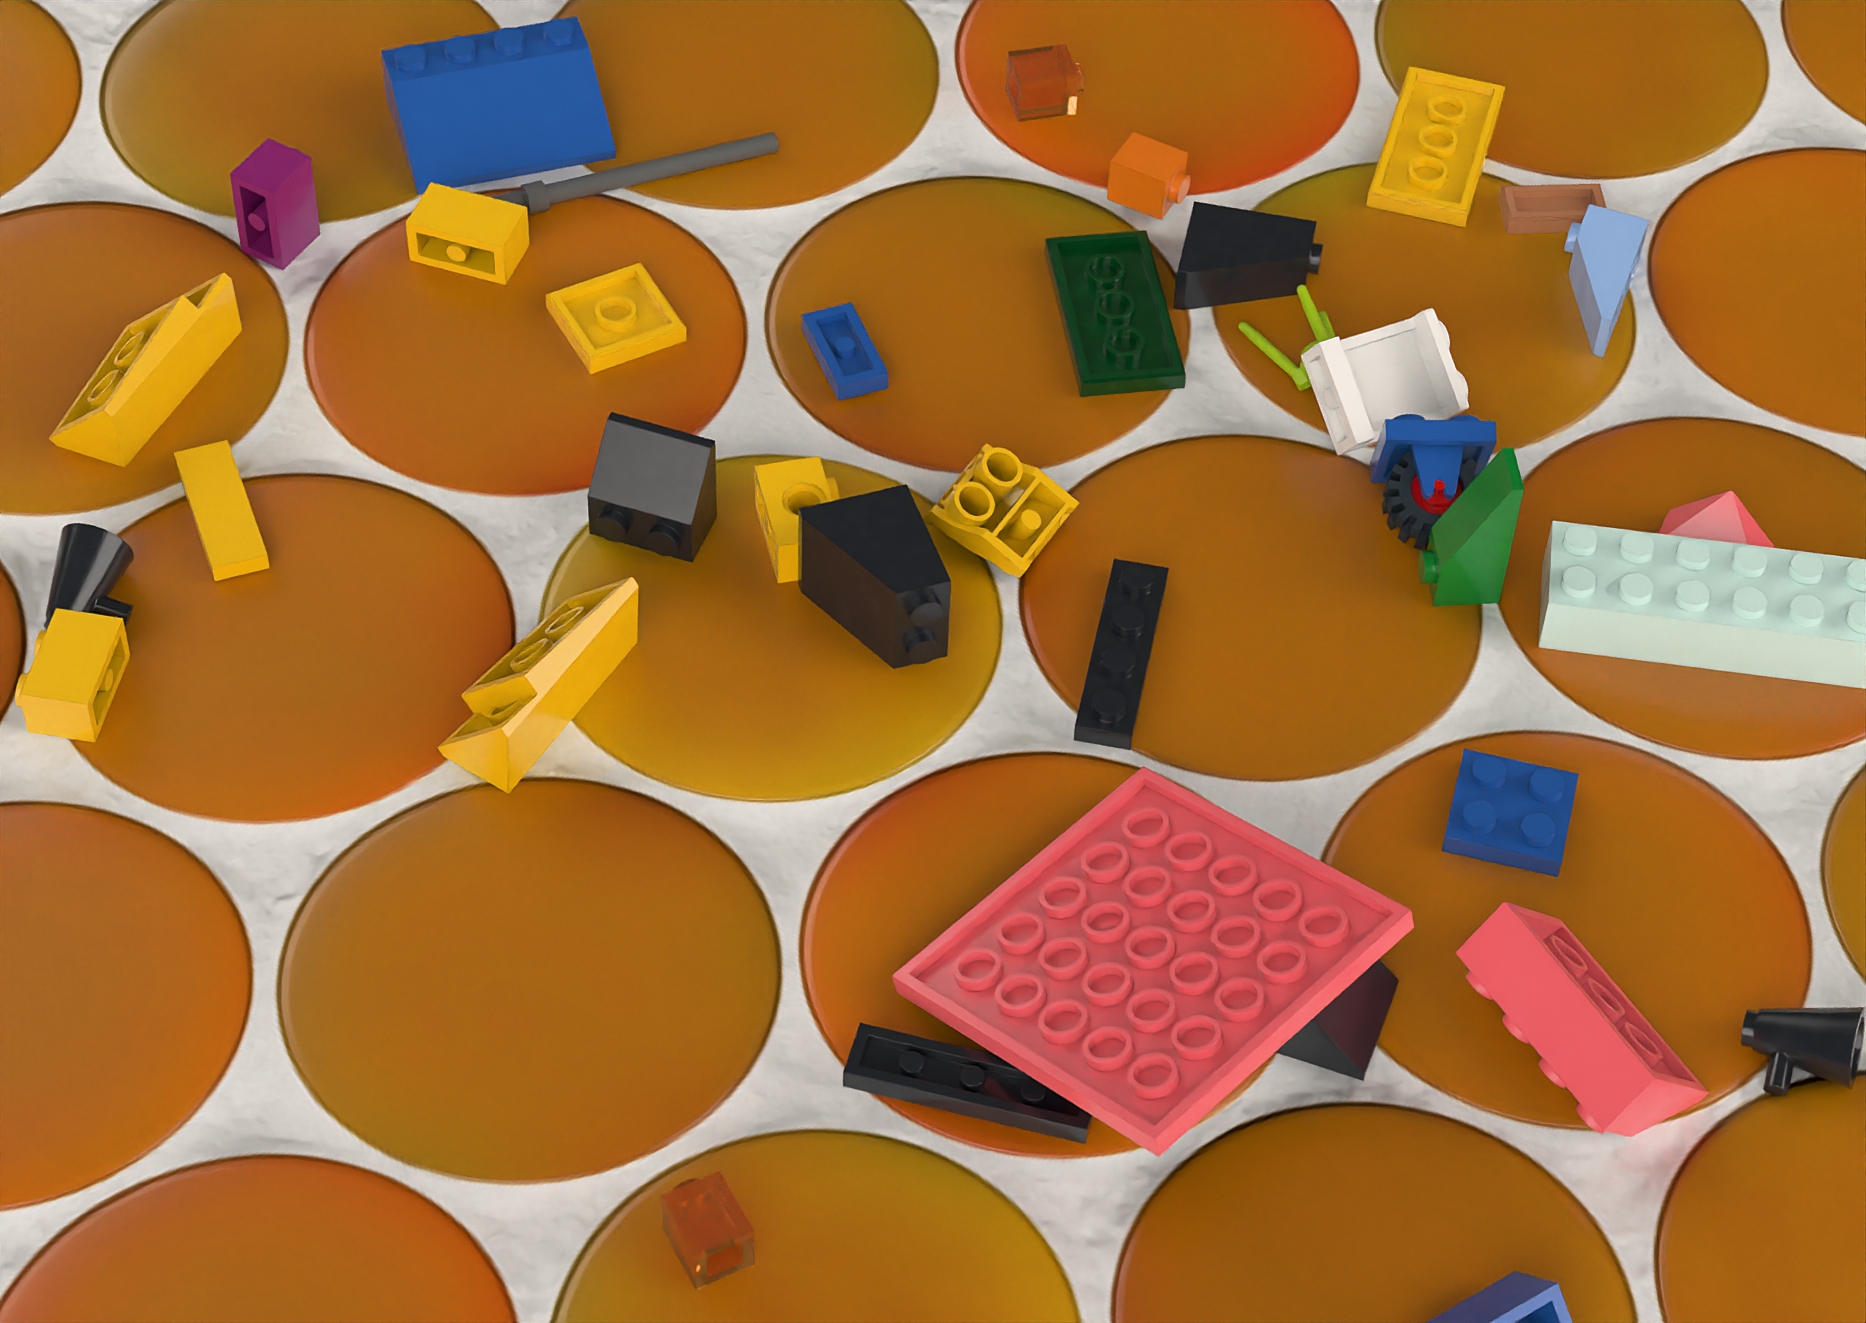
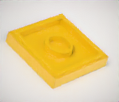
[546,262,687,374]

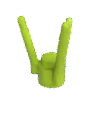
[1238,285,1336,391]

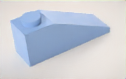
[1564,204,1649,358]

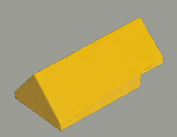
[49,272,242,468]
[437,577,639,794]

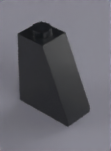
[1173,201,1323,310]

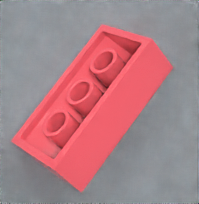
[1456,901,1709,1137]

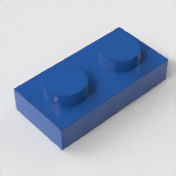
[802,303,889,401]

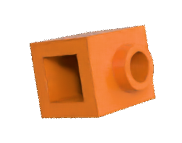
[1107,132,1191,220]

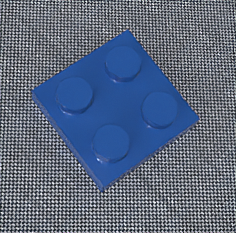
[1441,749,1579,877]

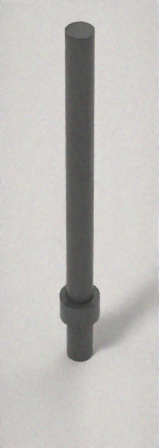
[491,132,778,215]

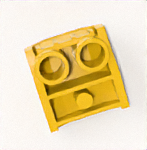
[923,443,1079,578]

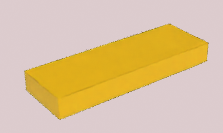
[174,440,270,581]

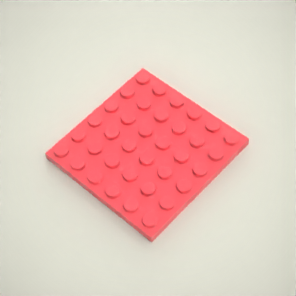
[892,766,1414,1157]

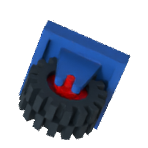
[1370,414,1497,551]

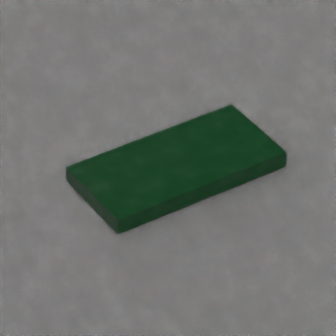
[1044,230,1186,397]

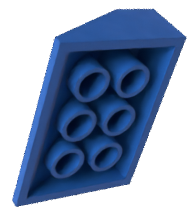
[381,16,616,195]

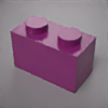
[230,138,320,270]

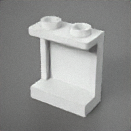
[1301,308,1469,456]

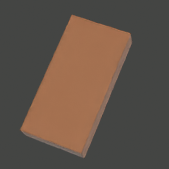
[1498,184,1606,234]

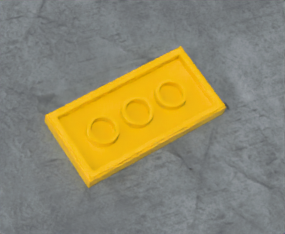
[1366,66,1505,228]

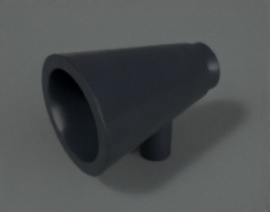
[44,523,134,630]
[1741,1007,1866,1096]

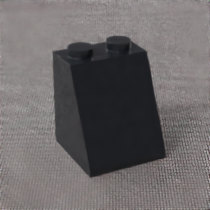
[798,484,951,669]

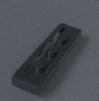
[1073,559,1169,750]
[843,1023,1093,1144]

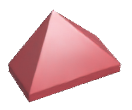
[1658,490,1774,548]

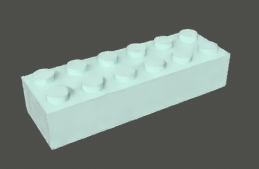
[1538,521,1866,689]

